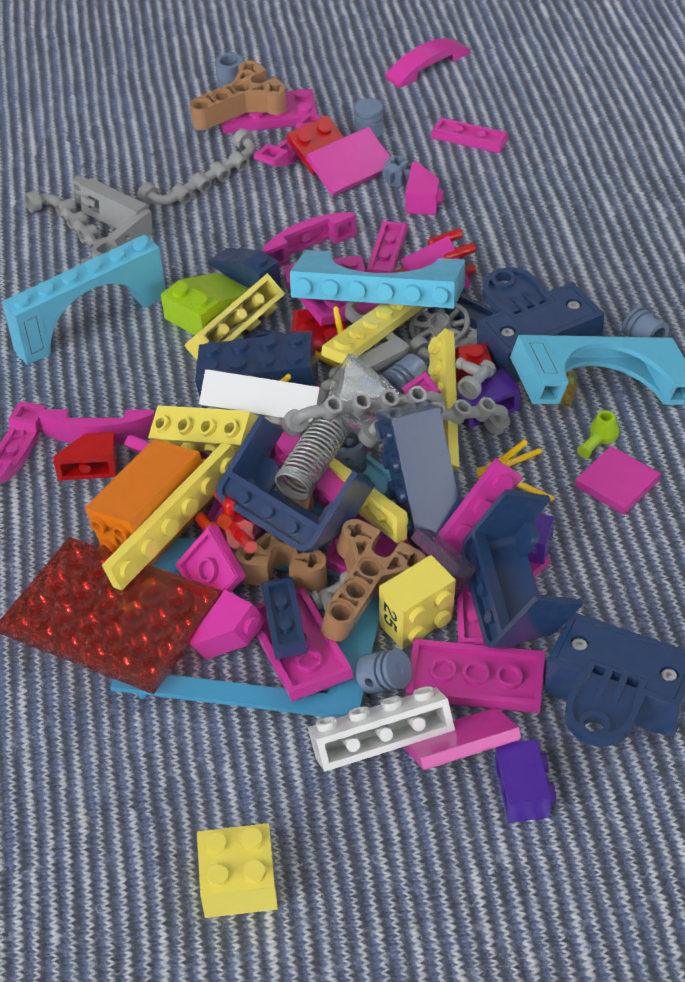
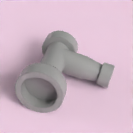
[455,357,496,400]
[311,571,348,612]

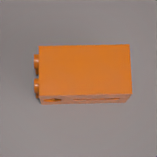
[85,439,215,568]

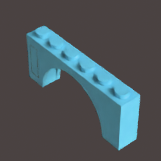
[2,234,166,365]
[290,250,465,308]
[510,335,685,405]

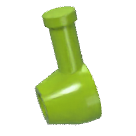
[577,410,619,459]

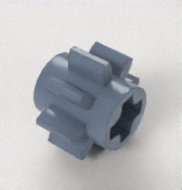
[382,155,412,187]

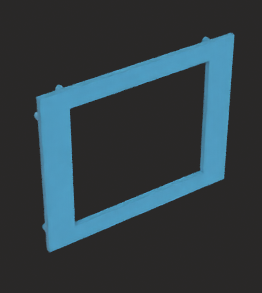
[110,538,379,718]

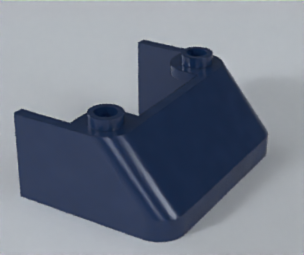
[216,415,375,553]
[461,489,583,649]

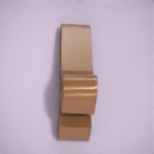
[190,61,287,130]
[236,478,328,592]
[321,519,426,642]

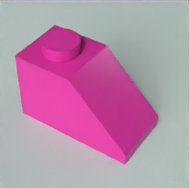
[405,162,444,215]
[187,590,266,659]

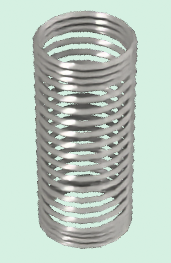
[275,414,350,501]

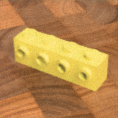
[184,273,285,360]
[148,405,258,455]

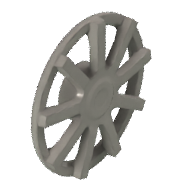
[409,303,471,343]

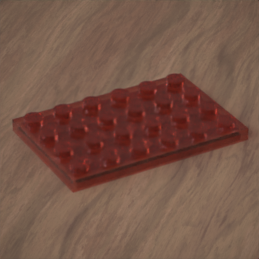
[0,537,223,695]

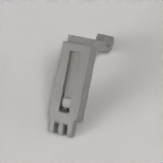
[73,176,152,259]
[320,301,409,408]

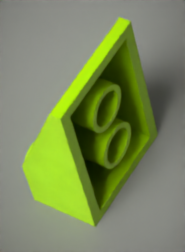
[161,272,249,335]

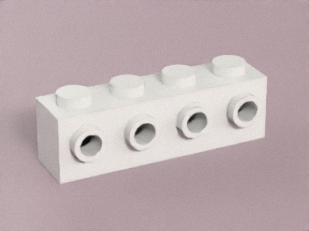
[199,369,326,429]
[308,686,455,772]

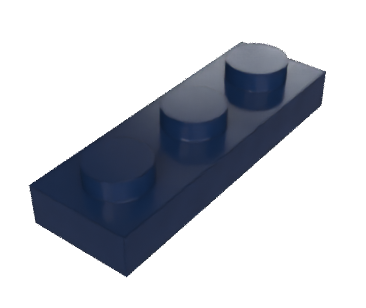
[261,577,308,660]

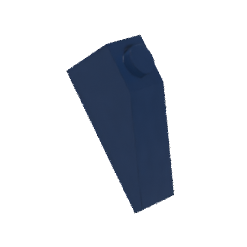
[208,248,281,289]

